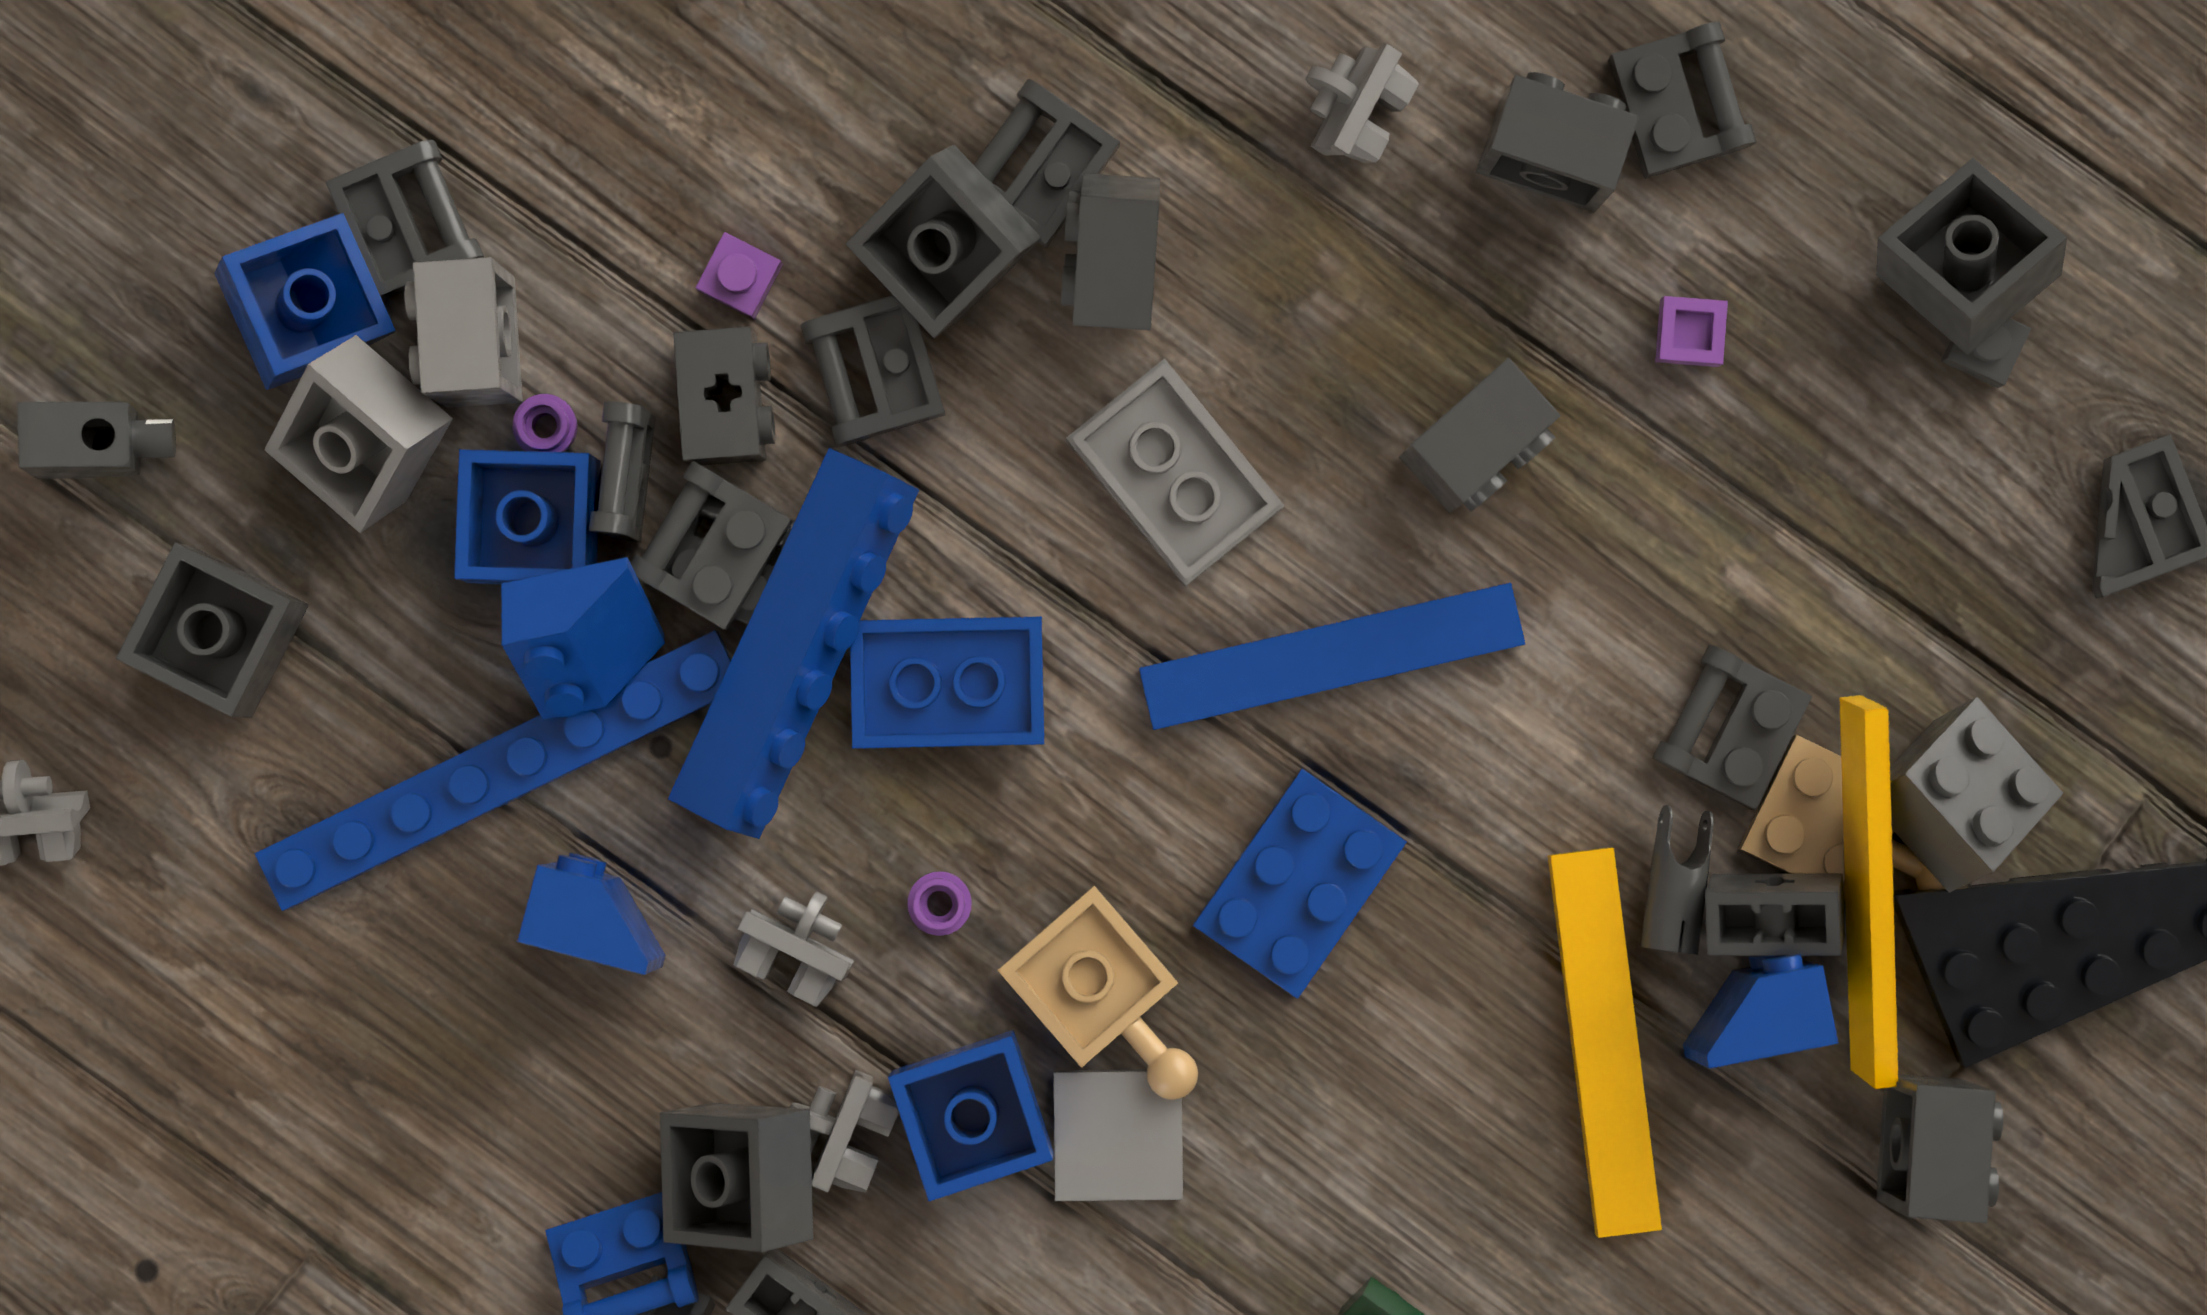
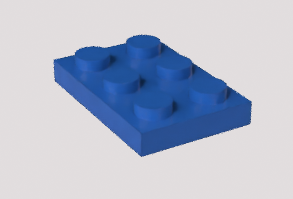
[850,616,1045,749]
[1192,769,1407,999]

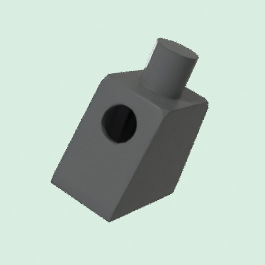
[17,402,176,479]

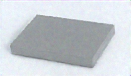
[1066,358,1284,587]

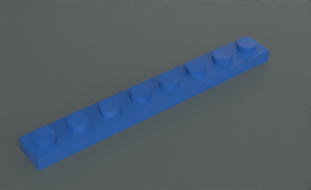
[254,630,732,911]

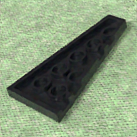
[1893,858,2207,1068]

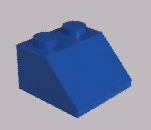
[214,213,396,390]
[501,557,665,719]
[517,853,666,975]
[1683,954,1839,1069]

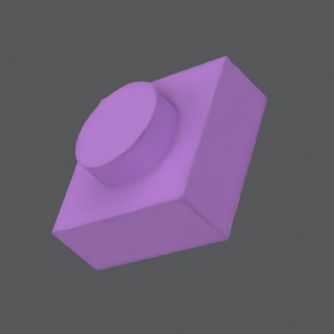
[695,232,783,320]
[1655,296,1728,367]

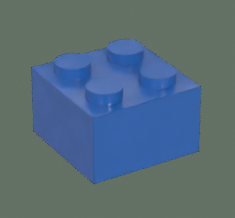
[454,449,601,584]
[888,1030,1054,1202]

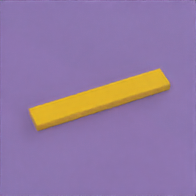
[1839,695,1898,1089]
[1547,847,1662,1238]

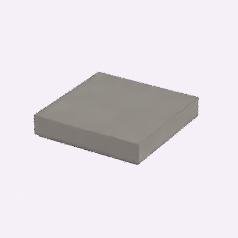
[1054,1069,1183,1201]

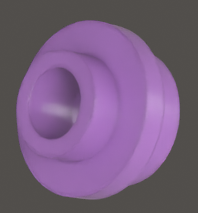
[512,394,577,452]
[908,871,972,936]

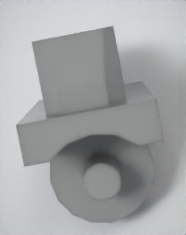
[1305,44,1419,163]
[0,760,90,866]
[734,891,855,1007]
[790,1070,899,1192]

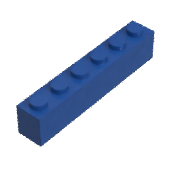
[668,448,919,839]

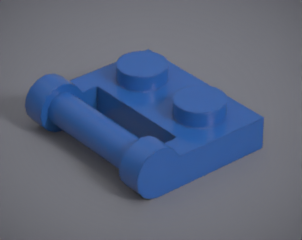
[545,1192,699,1315]

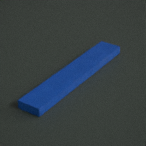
[1139,583,1525,730]

